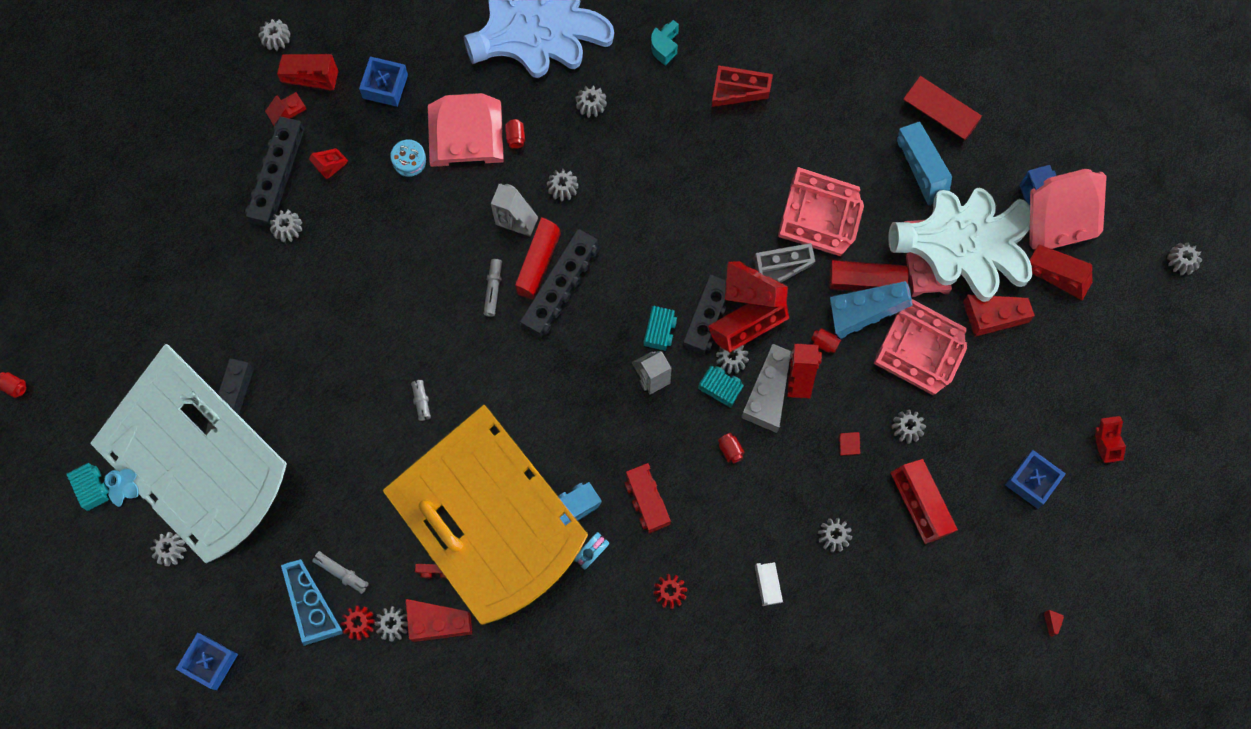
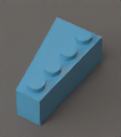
[830,281,913,339]

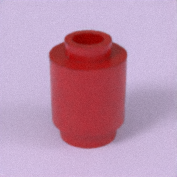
[505,119,525,148]
[811,328,841,353]
[0,372,26,398]
[718,433,745,463]

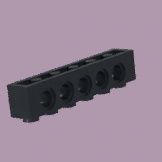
[245,117,305,228]
[520,229,599,338]

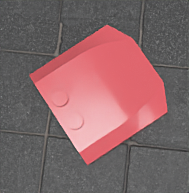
[428,93,504,167]
[778,167,864,256]
[1029,169,1106,249]
[874,299,967,395]

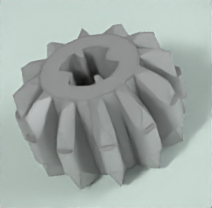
[259,19,290,51]
[576,85,606,118]
[547,169,578,201]
[270,210,302,242]
[1167,242,1202,275]
[716,345,749,374]
[892,410,926,443]
[818,518,852,552]
[151,532,186,567]
[375,606,408,642]

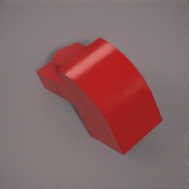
[1095,416,1126,463]

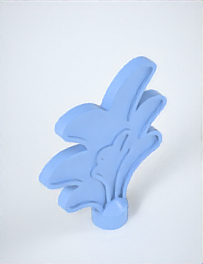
[464,0,614,78]

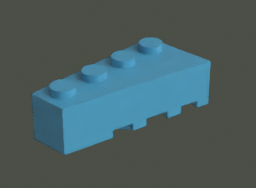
[897,122,952,206]
[558,482,602,525]
[281,559,343,646]

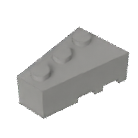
[491,184,538,236]
[753,243,815,283]
[632,351,671,394]

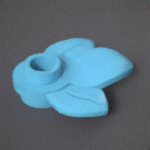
[105,469,139,507]

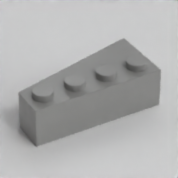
[742,344,791,433]

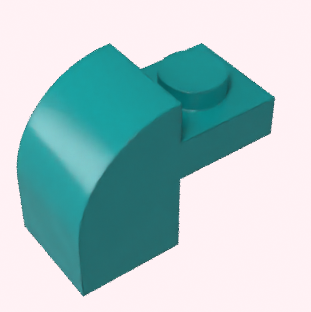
[651,20,679,65]

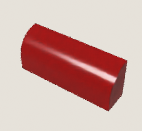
[903,76,982,140]
[515,217,561,300]
[829,260,908,291]
[708,303,789,353]
[891,459,958,544]

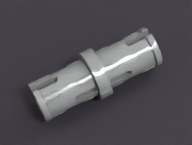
[411,380,431,420]

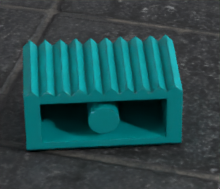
[644,306,677,351]
[698,366,744,408]
[67,463,109,511]

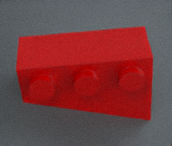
[277,54,339,91]
[712,65,773,107]
[1029,244,1092,300]
[725,261,788,307]
[963,295,1035,336]
[787,344,822,398]
[624,463,671,533]
[406,599,472,642]

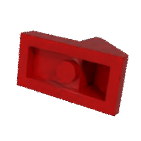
[265,92,306,125]
[309,148,348,179]

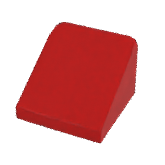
[838,432,860,456]
[1044,610,1064,636]

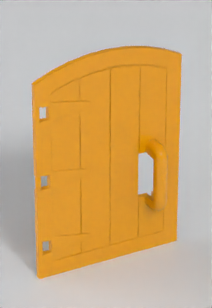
[383,405,588,625]

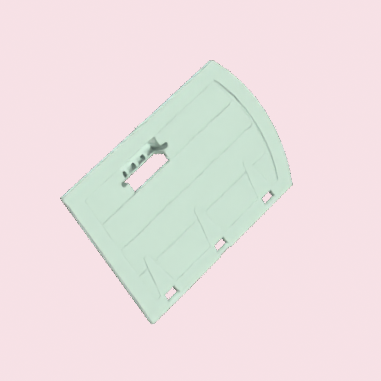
[90,344,287,563]

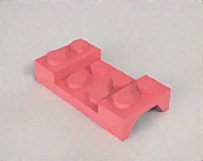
[904,220,952,297]

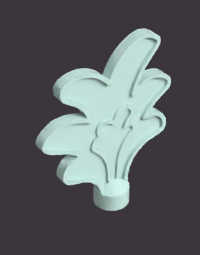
[888,188,1032,302]

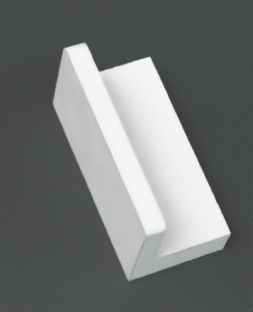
[755,562,783,606]

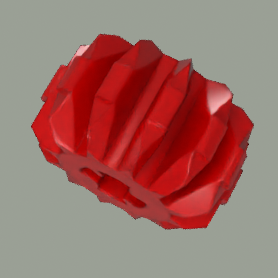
[653,574,687,609]
[341,606,376,641]

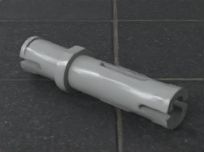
[484,259,502,316]
[312,551,368,594]

